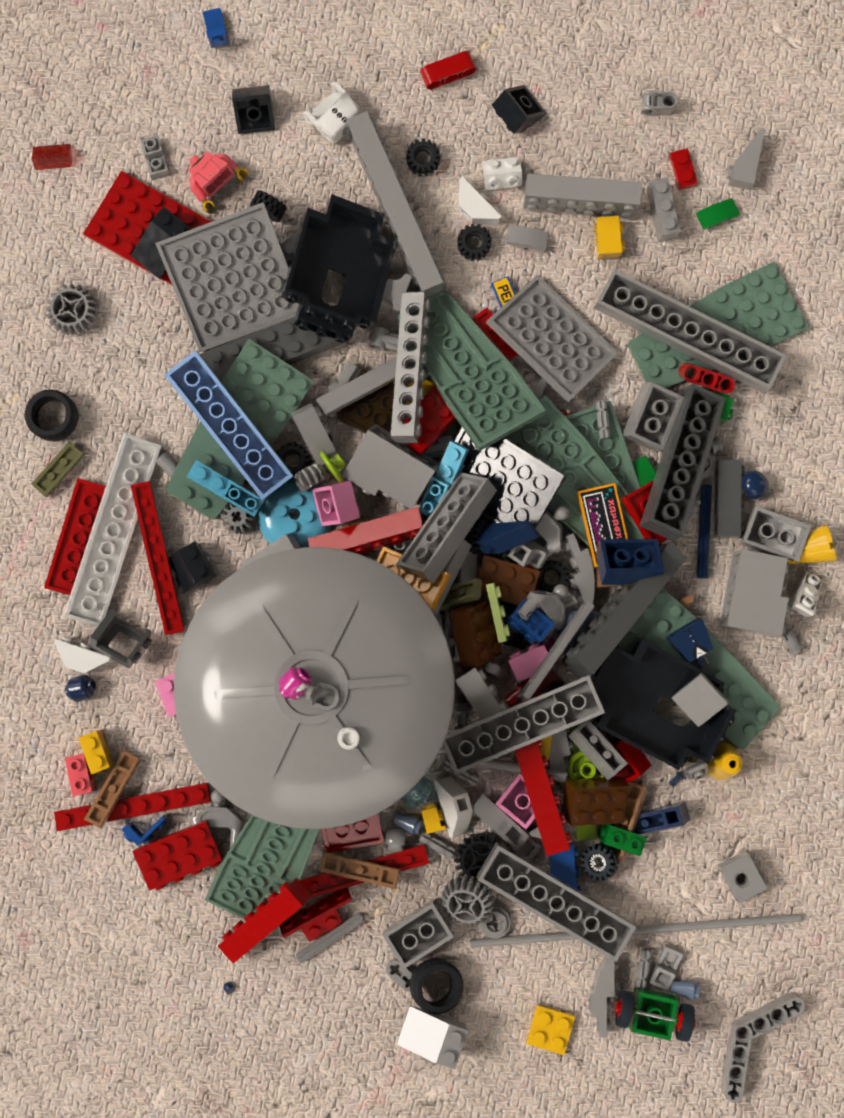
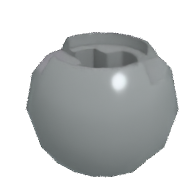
[386,828,405,853]

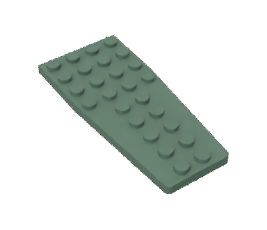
[627,261,809,388]
[397,290,546,452]
[166,339,314,520]
[506,395,644,547]
[616,588,780,749]
[205,815,319,934]

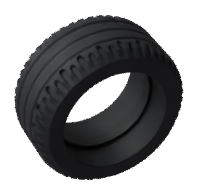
[25,389,78,441]
[410,958,464,1014]

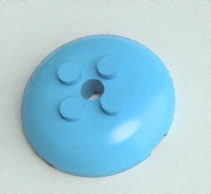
[258,478,332,548]

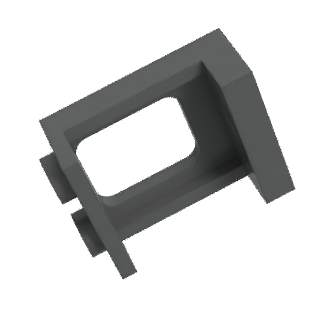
[89,609,152,669]

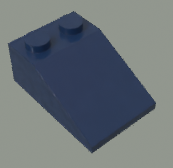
[596,539,665,585]

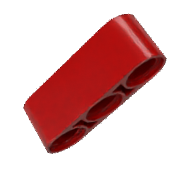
[420,51,477,90]
[678,362,735,394]

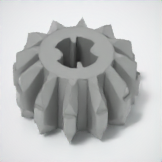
[294,463,327,492]
[221,503,254,534]

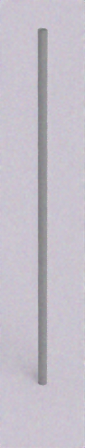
[470,914,802,948]

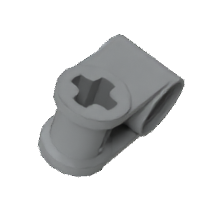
[641,91,678,116]

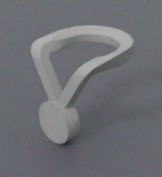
[305,680,340,710]

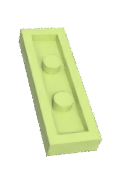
[486,583,510,643]

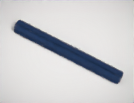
[697,484,712,579]

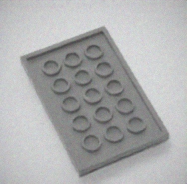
[486,275,619,402]

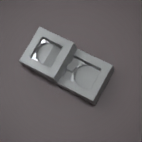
[649,943,684,991]

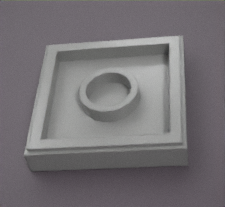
[672,673,729,727]

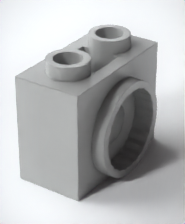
[717,851,768,904]

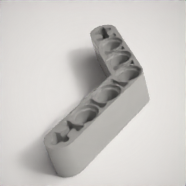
[721,993,805,1103]

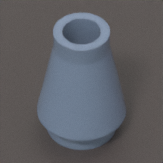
[393,813,424,835]
[671,981,700,1001]

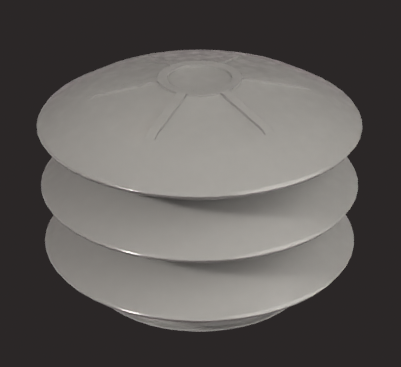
[174,547,455,829]

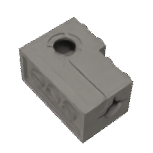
[342,424,440,509]
[719,549,790,637]

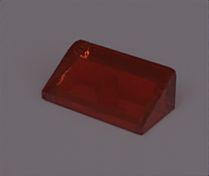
[32,144,72,170]

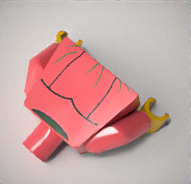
[189,152,248,214]

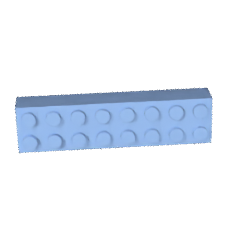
[164,350,294,500]

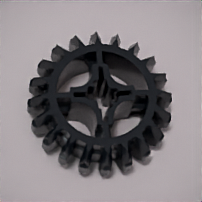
[454,833,502,885]

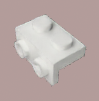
[482,157,522,190]

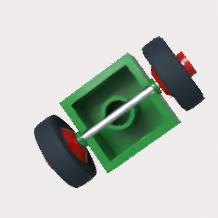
[614,987,696,1042]

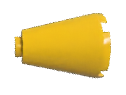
[787,524,837,564]
[705,741,742,780]

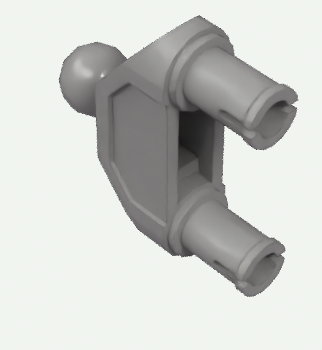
[536,505,569,559]
[517,584,569,644]
[189,790,246,847]

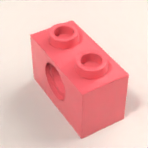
[65,753,97,796]

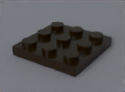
[337,369,395,434]

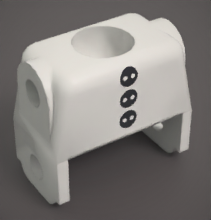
[303,82,363,143]

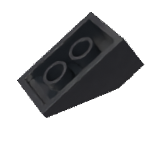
[131,207,191,280]

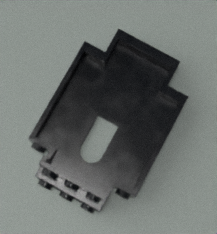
[281,194,397,344]
[591,637,736,770]

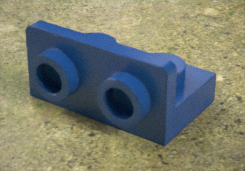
[506,599,555,644]

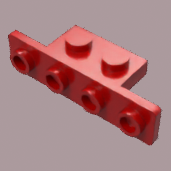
[279,887,352,942]

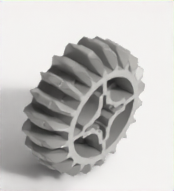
[45,283,98,335]
[441,875,494,926]

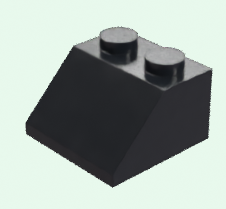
[232,85,275,134]
[492,85,546,134]
[168,541,216,595]

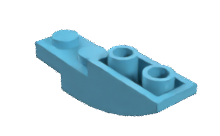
[419,440,469,517]
[186,460,264,517]

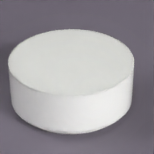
[337,727,360,750]

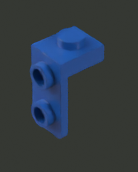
[203,8,229,48]
[121,814,169,846]

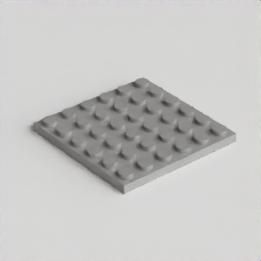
[155,202,298,352]

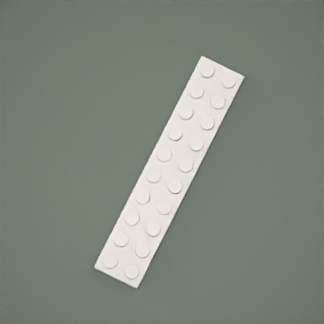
[63,433,161,626]

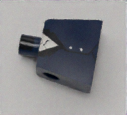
[665,618,713,668]

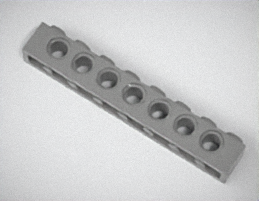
[391,292,431,443]

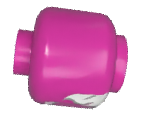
[279,667,312,700]

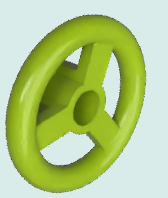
[320,451,347,483]
[567,751,604,779]

